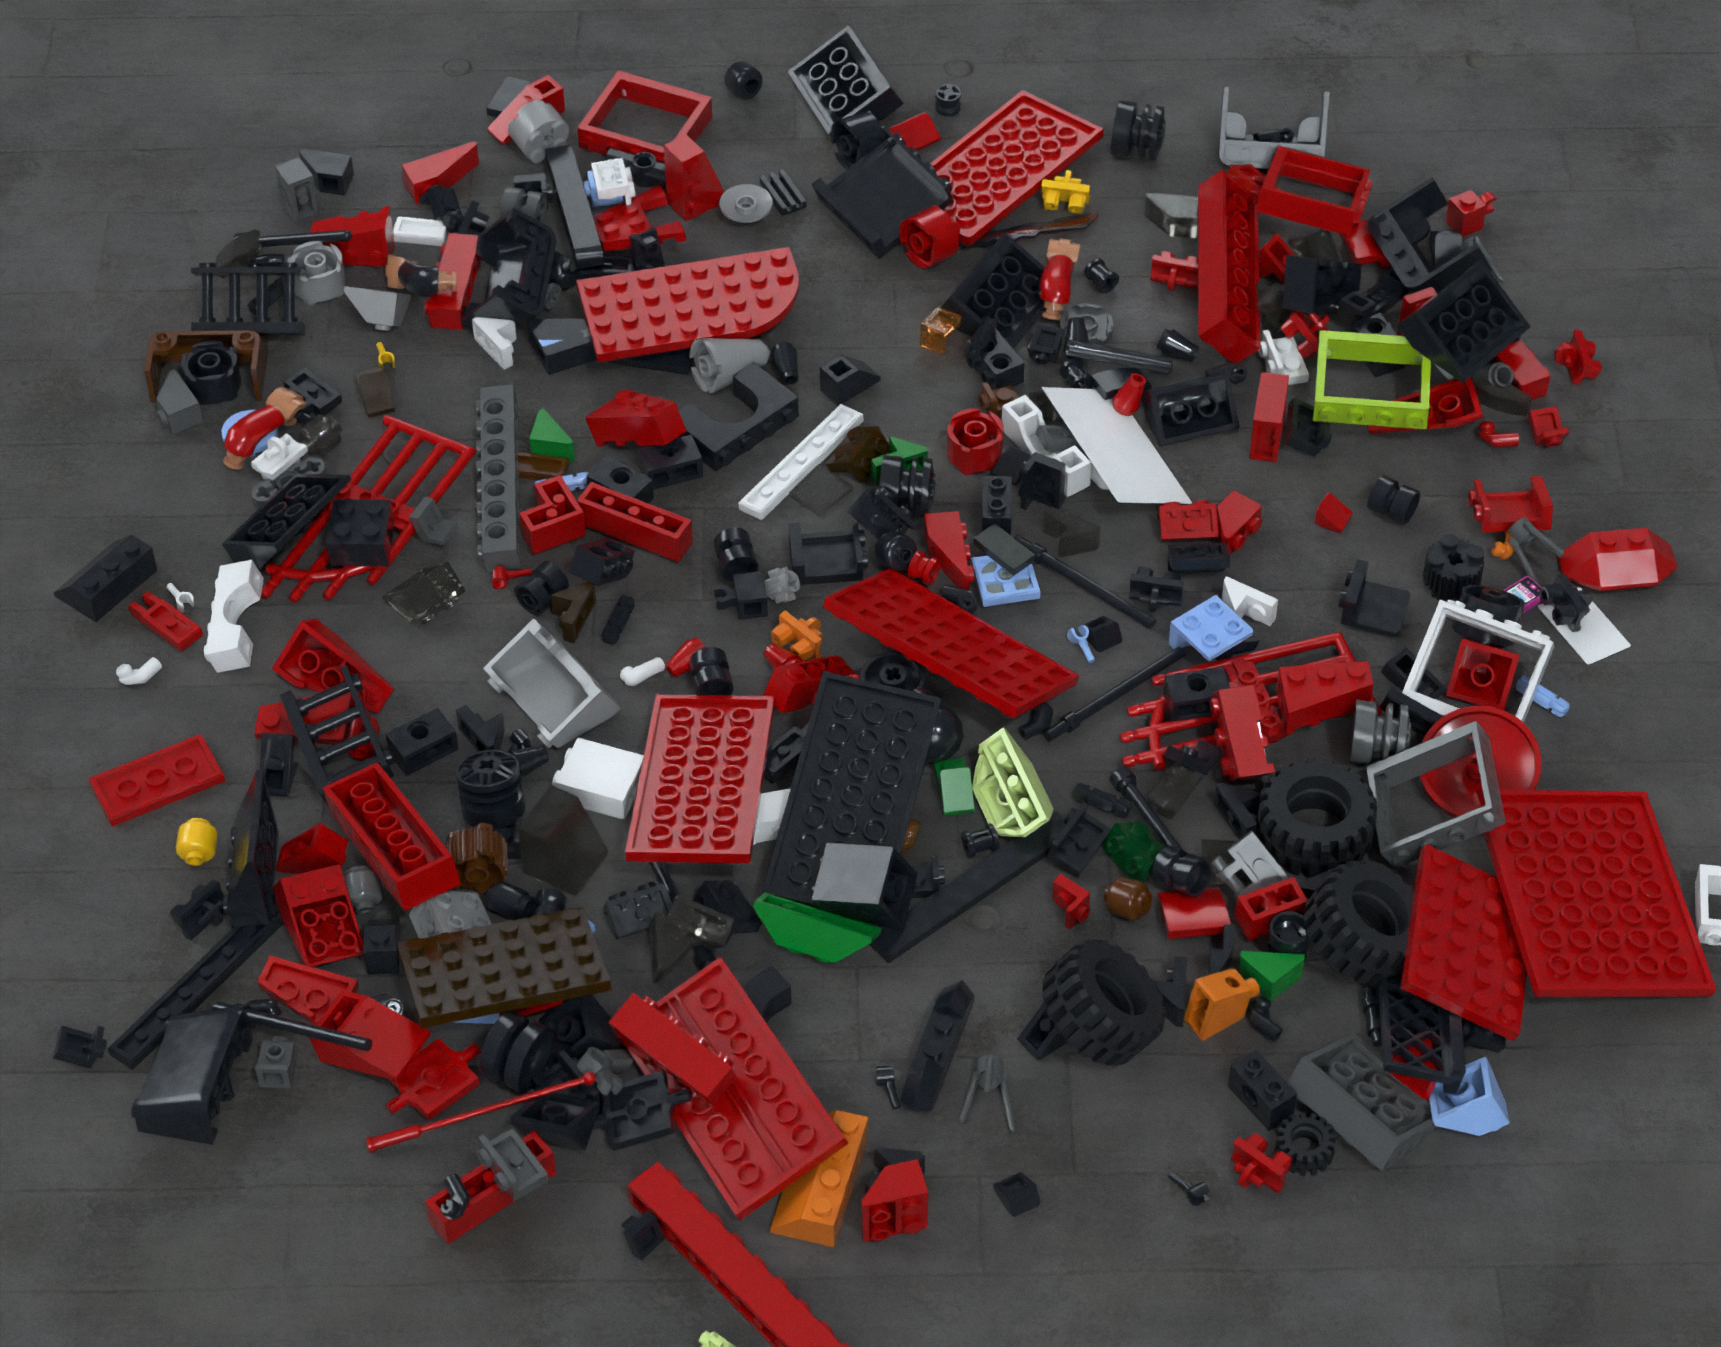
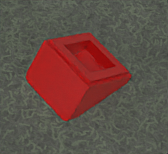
[1315,492,1353,534]

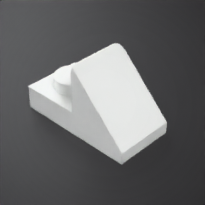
[472,317,516,370]
[1222,576,1278,626]

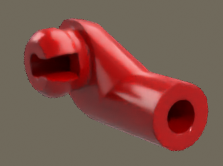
[1478,421,1519,447]

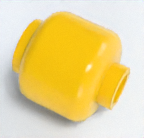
[176,818,218,866]

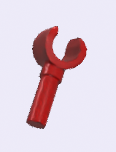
[492,566,532,589]

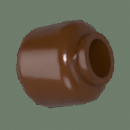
[1104,877,1153,921]

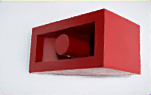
[276,822,348,874]

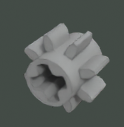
[764,567,800,604]

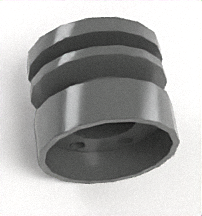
[1349,699,1411,765]

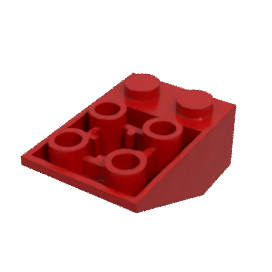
[273,864,364,967]
[308,990,431,1081]

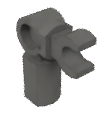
[577,1047,633,1095]

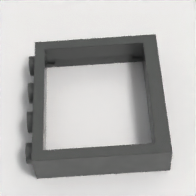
[1366,721,1506,868]

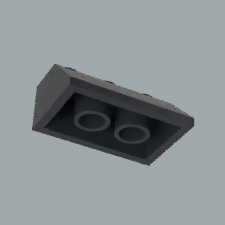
[1142,373,1240,446]
[54,535,157,622]

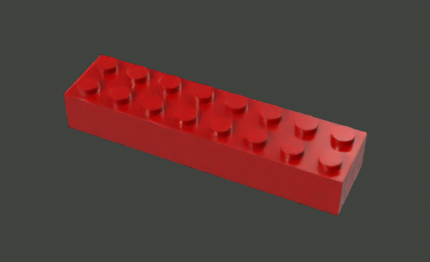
[1198,169,1260,364]

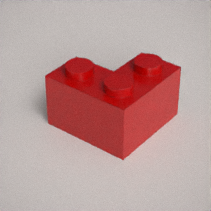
[519,475,586,555]

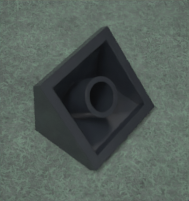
[510,1092,600,1151]

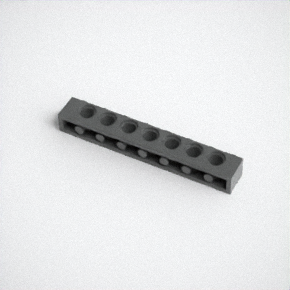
[476,384,521,572]

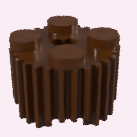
[445,823,508,895]

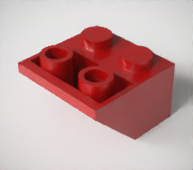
[861,1159,928,1242]

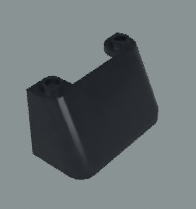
[461,207,556,329]
[131,1007,253,1145]

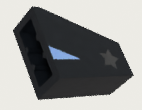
[527,319,597,375]

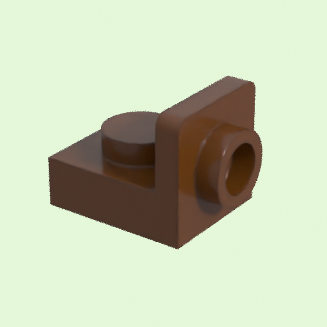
[978,382,1019,418]

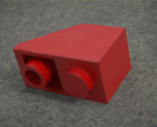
[1217,490,1262,555]

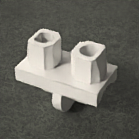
[251,433,308,481]

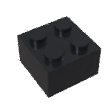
[326,499,395,566]

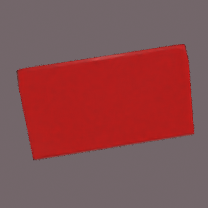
[889,112,941,151]

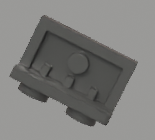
[476,1128,549,1201]

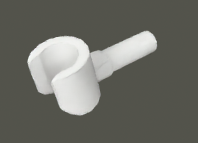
[166,583,194,613]

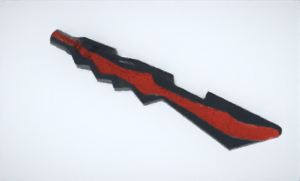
[959,212,1099,249]

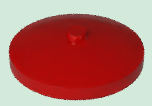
[1419,706,1542,818]

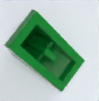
[530,408,575,463]
[1238,951,1304,1001]

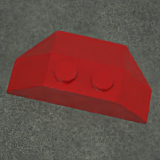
[1557,528,1677,591]

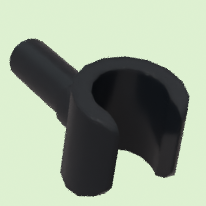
[507,728,531,752]
[876,1066,901,1110]
[1168,1171,1210,1206]

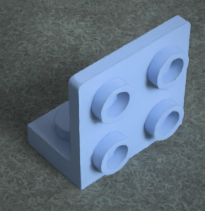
[1168,595,1253,661]

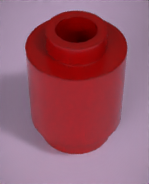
[347,715,380,759]

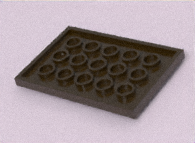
[397,907,611,1028]

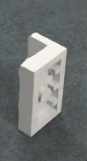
[591,158,636,206]
[1258,330,1309,385]

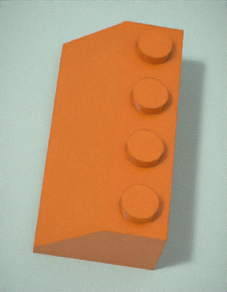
[770,1110,868,1247]

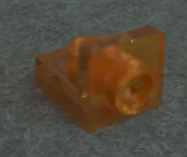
[920,307,961,354]

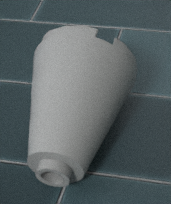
[690,338,769,393]

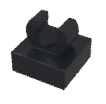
[621,1211,665,1260]

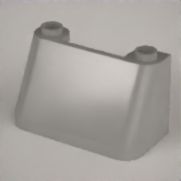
[483,618,622,748]

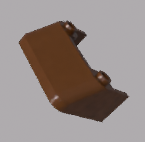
[144,330,268,402]

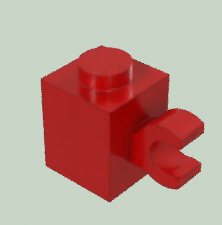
[1446,190,1497,237]

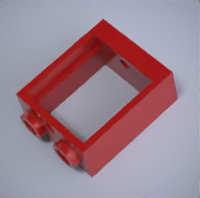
[1249,372,1289,463]

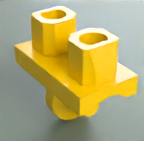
[1042,170,1090,214]

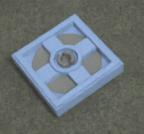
[971,555,1040,607]

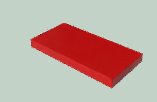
[88,734,225,827]

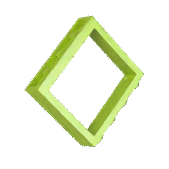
[1313,330,1431,430]

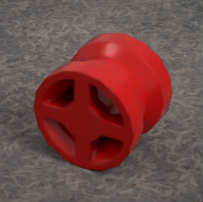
[907,551,941,585]

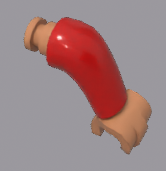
[1040,238,1080,320]
[223,387,307,470]

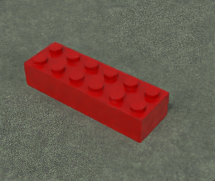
[322,762,461,911]

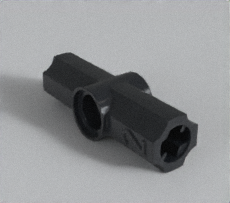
[605,148,666,188]

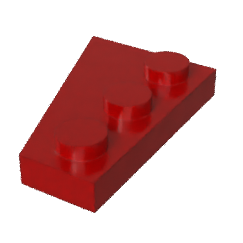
[254,692,353,745]
[257,956,359,1025]

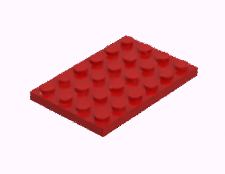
[1401,844,1527,1041]

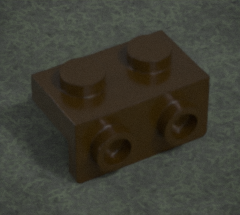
[826,426,889,483]

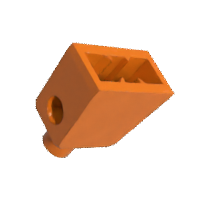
[1183,968,1260,1041]

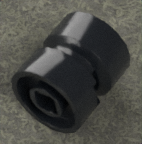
[1367,475,1421,525]
[713,527,758,582]
[514,561,569,615]
[689,647,734,695]
[1152,845,1212,897]
[1267,911,1309,962]

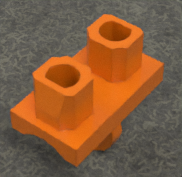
[771,610,823,661]

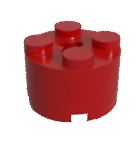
[899,205,960,268]
[947,408,1004,475]

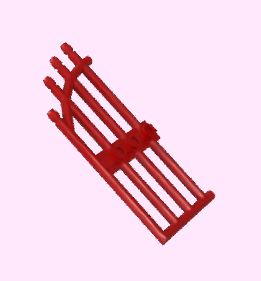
[261,415,477,603]
[1119,631,1382,770]

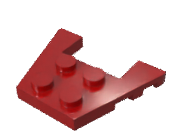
[593,185,687,251]

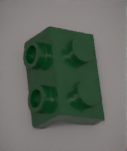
[1102,821,1165,883]

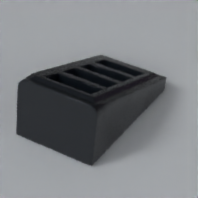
[1381,647,1447,700]

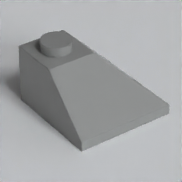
[344,286,411,331]

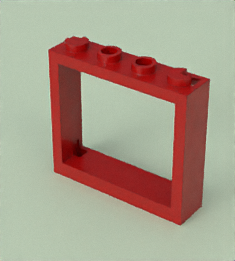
[577,71,713,164]
[1256,146,1373,236]

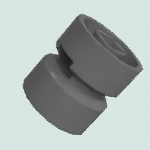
[500,186,547,223]

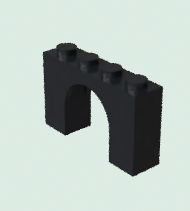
[677,362,799,472]

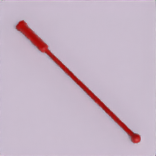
[366,1072,596,1153]

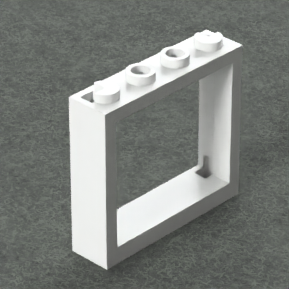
[1402,600,1554,723]

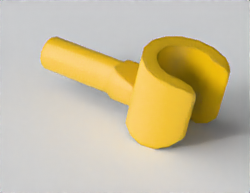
[376,342,395,370]

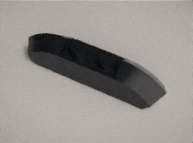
[900,980,975,1111]

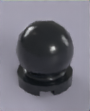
[914,687,964,763]

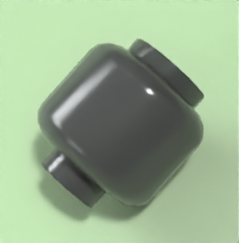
[343,866,383,914]

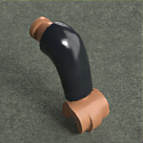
[385,254,456,297]

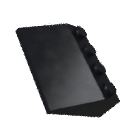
[787,25,904,136]
[937,232,1046,349]
[1396,260,1531,383]
[222,473,352,571]
[223,770,279,927]

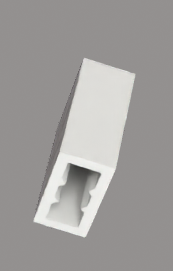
[552,738,644,820]

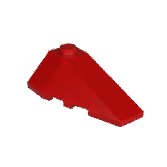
[1367,377,1484,434]

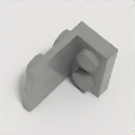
[409,891,492,939]

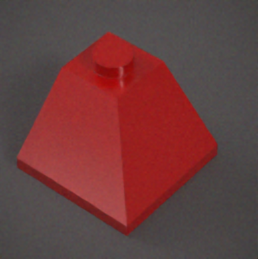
[1446,638,1520,711]

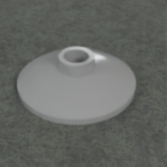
[719,184,773,223]

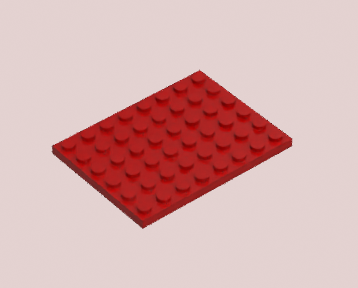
[1472,789,1716,997]

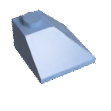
[1429,1056,1510,1136]

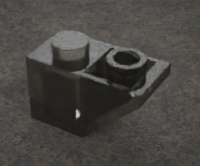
[1145,193,1198,238]

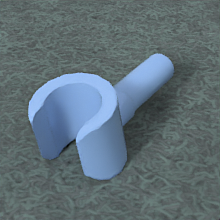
[1067,625,1095,663]

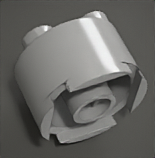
[508,100,569,164]
[288,241,346,305]

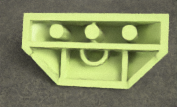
[972,727,1054,837]

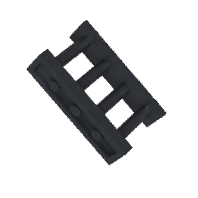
[191,262,305,336]
[280,665,395,806]

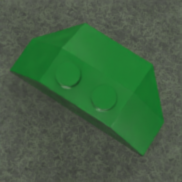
[753,892,882,963]

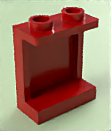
[1468,476,1553,533]

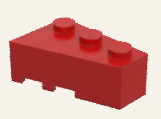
[664,134,724,222]
[310,206,395,267]
[585,390,687,446]
[1276,661,1374,736]
[1210,685,1275,783]

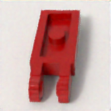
[128,591,203,652]

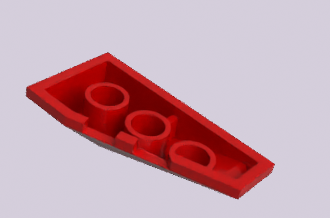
[272,619,395,713]

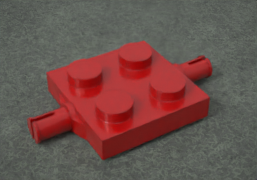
[385,1038,481,1121]

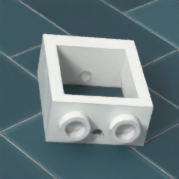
[1695,864,1721,946]

